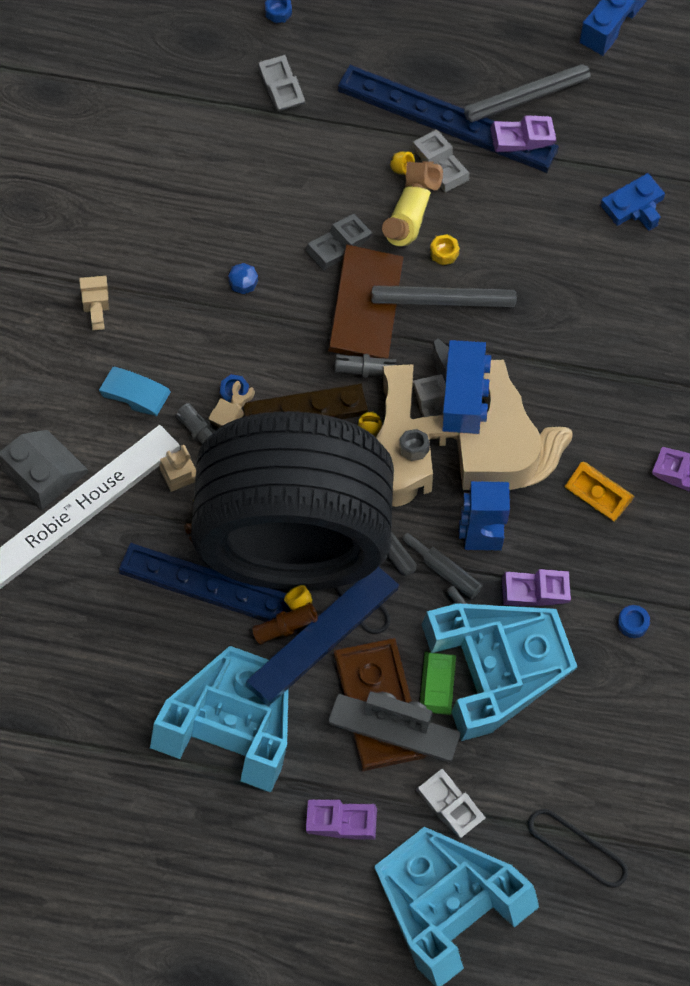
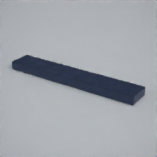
[119,543,297,632]
[245,567,399,707]

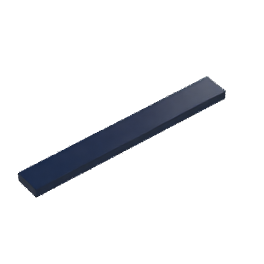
[338,65,559,173]

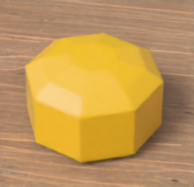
[430,234,460,265]

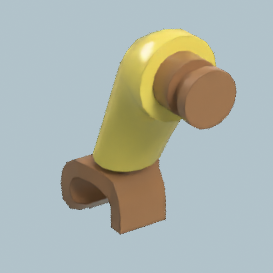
[382,161,443,247]

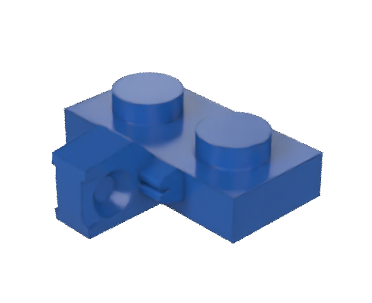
[600,173,665,231]

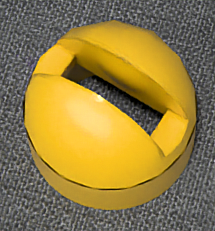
[390,151,415,175]
[358,412,382,438]
[284,585,312,610]

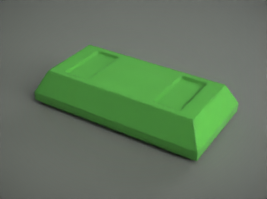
[420,652,456,715]

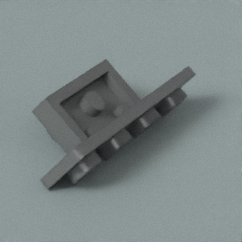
[329,691,460,762]

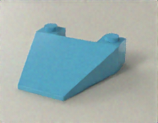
[422,604,577,741]
[150,646,288,792]
[374,827,539,986]

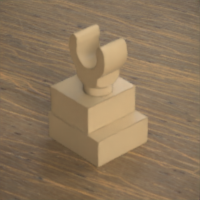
[80,276,109,330]
[209,381,255,428]
[159,445,196,492]

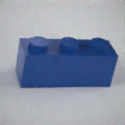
[443,340,491,434]

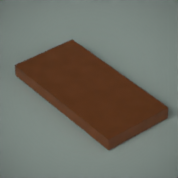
[328,244,404,359]
[333,638,426,772]

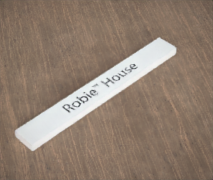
[0,425,180,589]

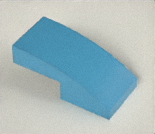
[99,367,171,416]

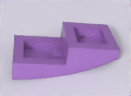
[491,116,556,152]
[652,447,690,492]
[502,569,571,606]
[306,800,377,839]

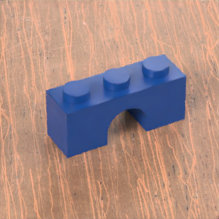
[579,0,647,56]
[458,481,510,551]

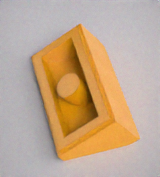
[565,462,635,522]

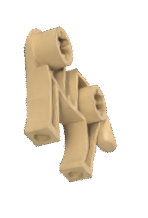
[376,360,572,507]

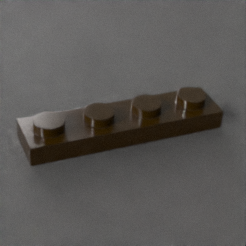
[243,383,368,419]

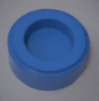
[617,605,650,638]

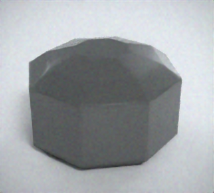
[399,429,430,461]

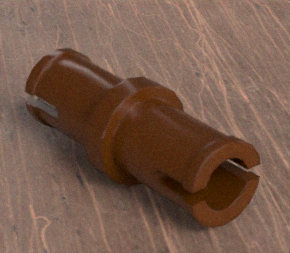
[252,602,318,645]

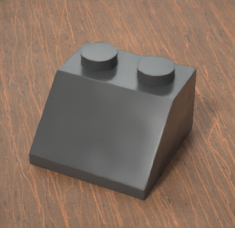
[0,430,88,510]

